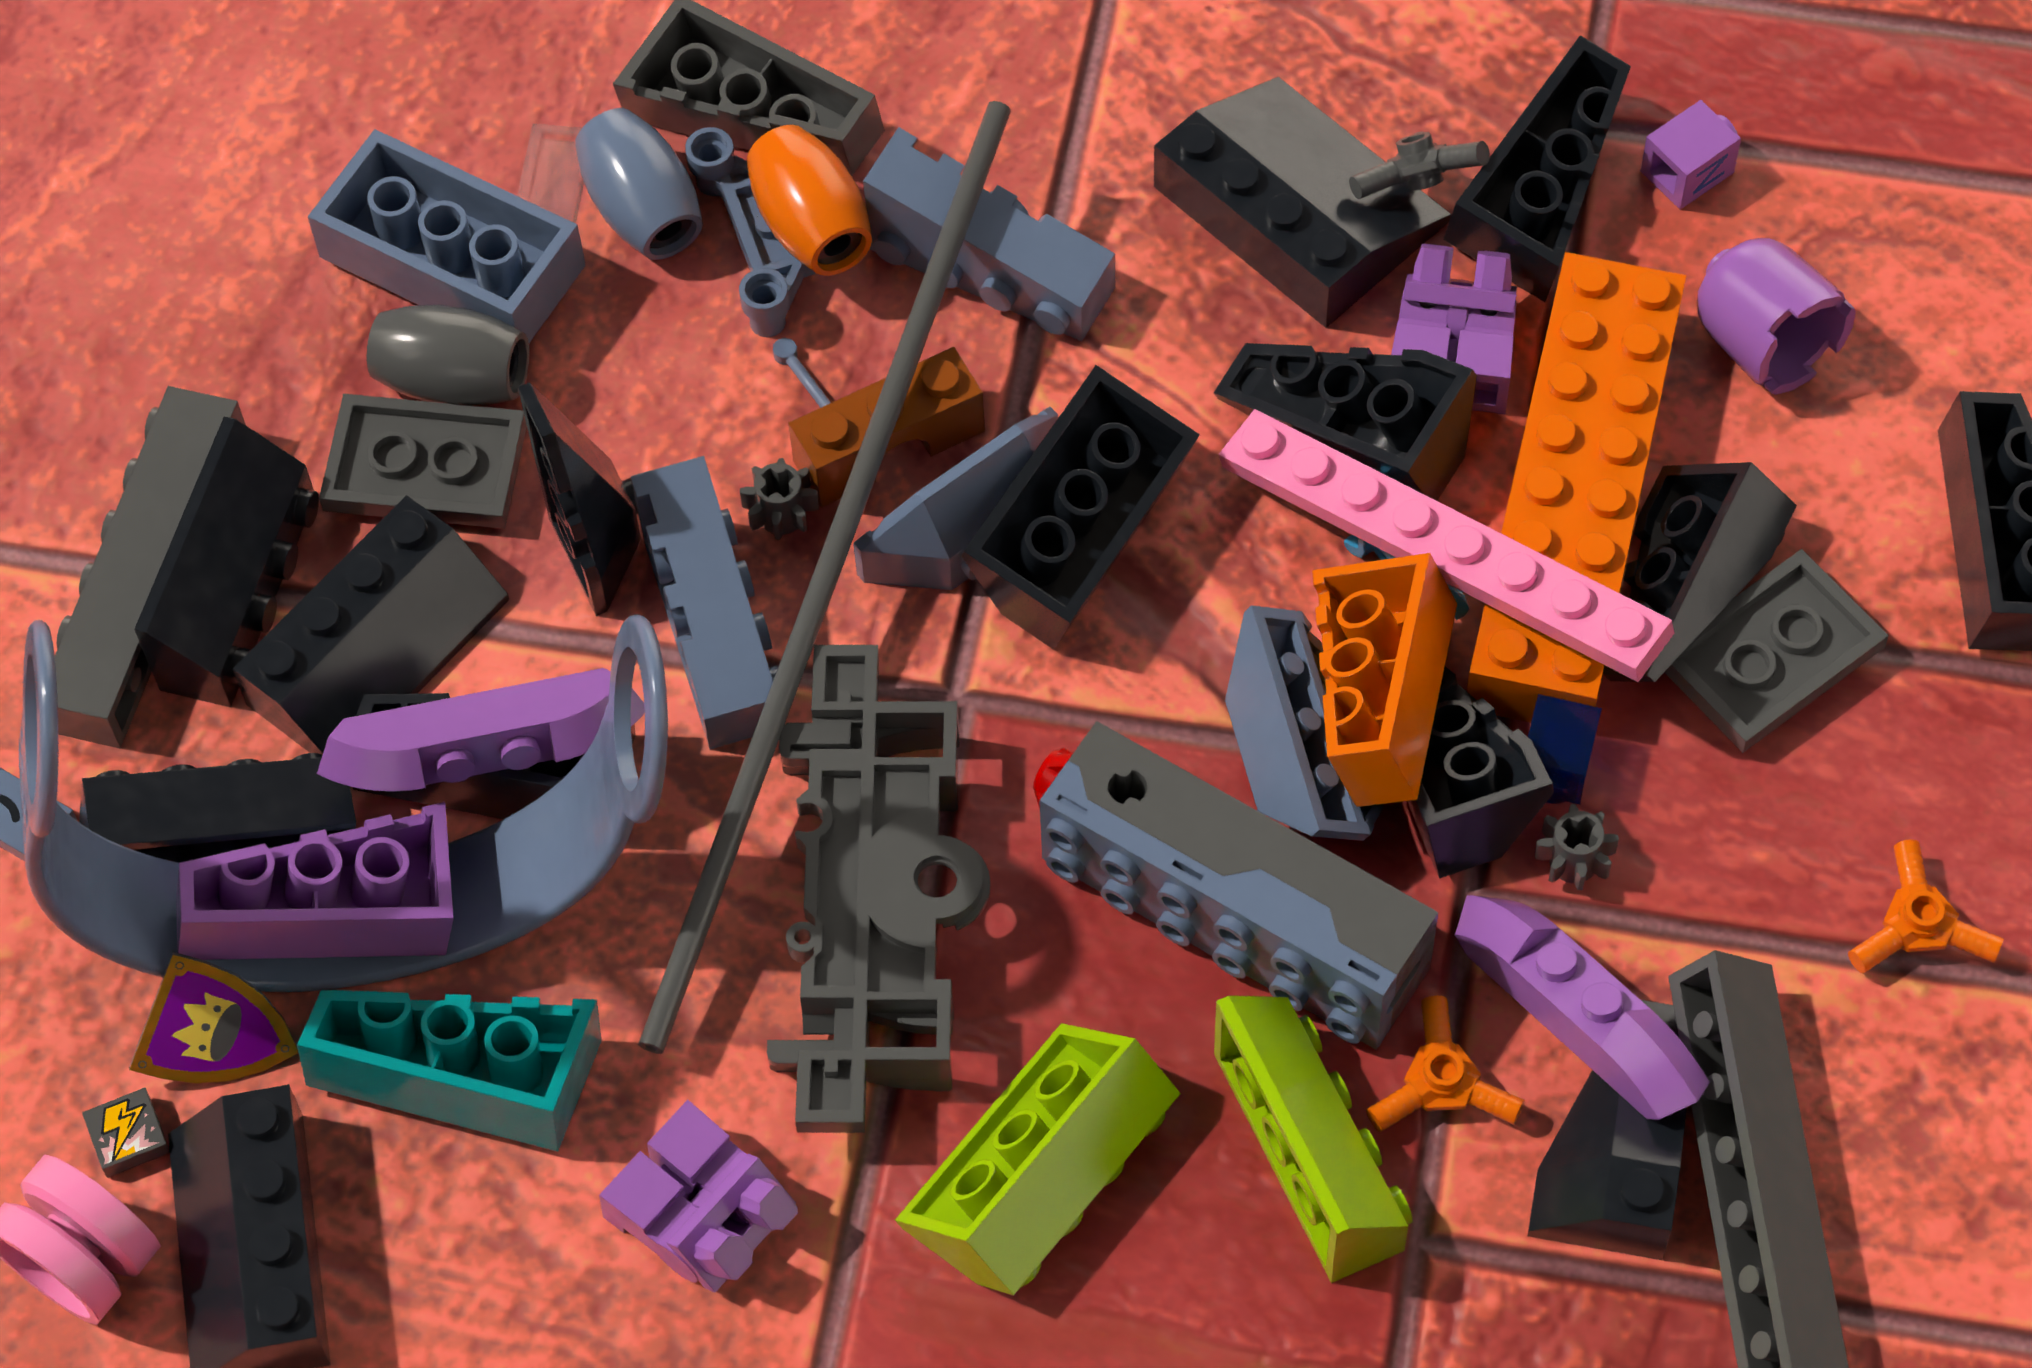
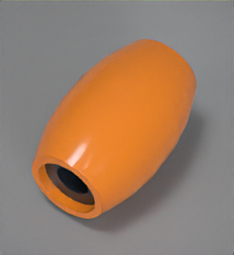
[747,125,872,276]

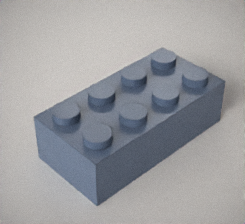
[308,129,586,343]

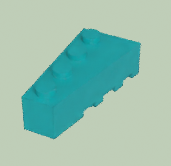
[297,990,602,1152]

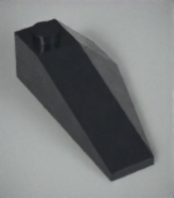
[1213,343,1477,501]
[518,382,641,616]
[1603,462,1797,682]
[1407,666,1554,879]
[1527,999,1687,1260]

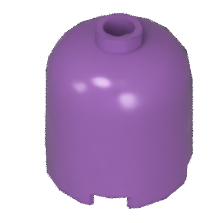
[1696,238,1856,395]

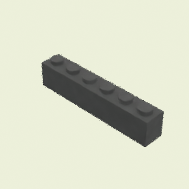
[55,386,246,749]

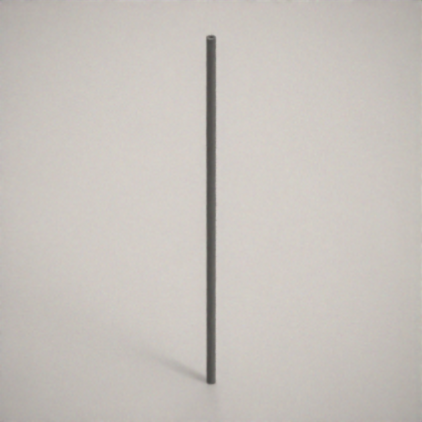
[638,101,1011,1054]

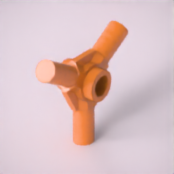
[1848,839,2004,974]
[1366,996,1525,1132]

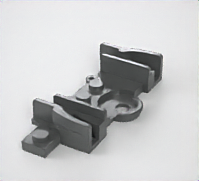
[767,645,990,1133]

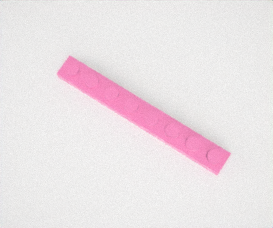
[1218,409,1675,682]

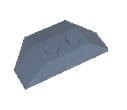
[853,407,1058,590]
[1225,605,1384,841]

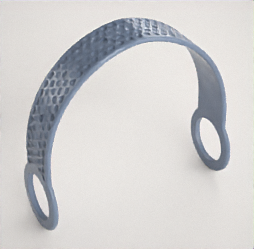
[18,614,668,993]

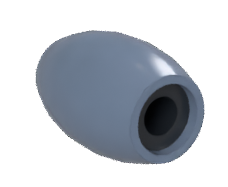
[575,108,702,260]

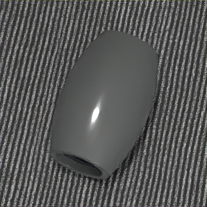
[367,305,529,406]

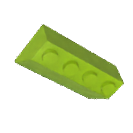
[1214,996,1413,1283]
[895,1023,1181,1296]

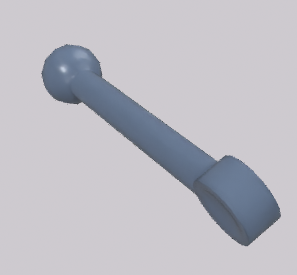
[773,338,831,408]

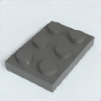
[319,394,527,529]
[1664,549,1889,753]

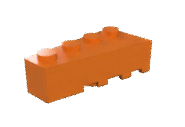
[1312,553,1457,807]

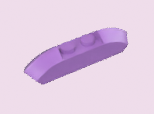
[317,668,645,791]
[1455,895,1710,1120]

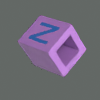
[1640,100,1741,210]

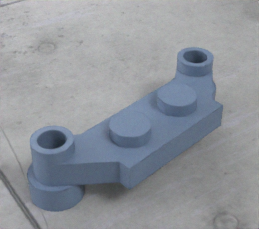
[685,127,815,337]

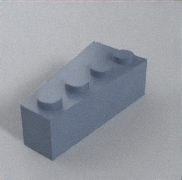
[631,456,779,749]

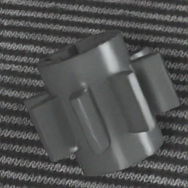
[740,458,819,540]
[1535,804,1619,891]

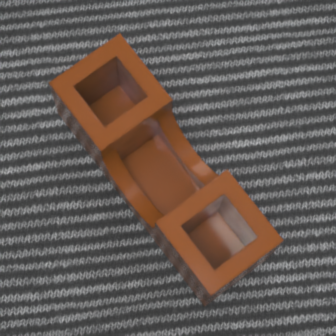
[788,347,985,508]

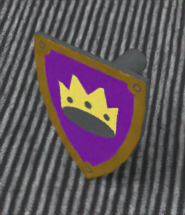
[129,952,298,1083]

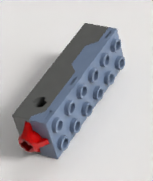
[1033,721,1439,1050]

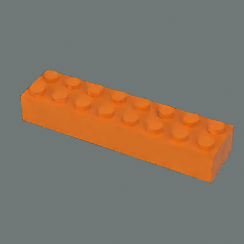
[1467,252,1687,735]

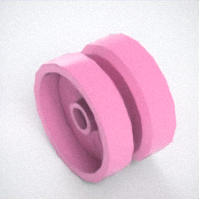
[0,1155,161,1325]

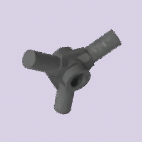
[1349,132,1490,199]

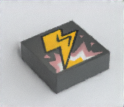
[82,1088,170,1178]

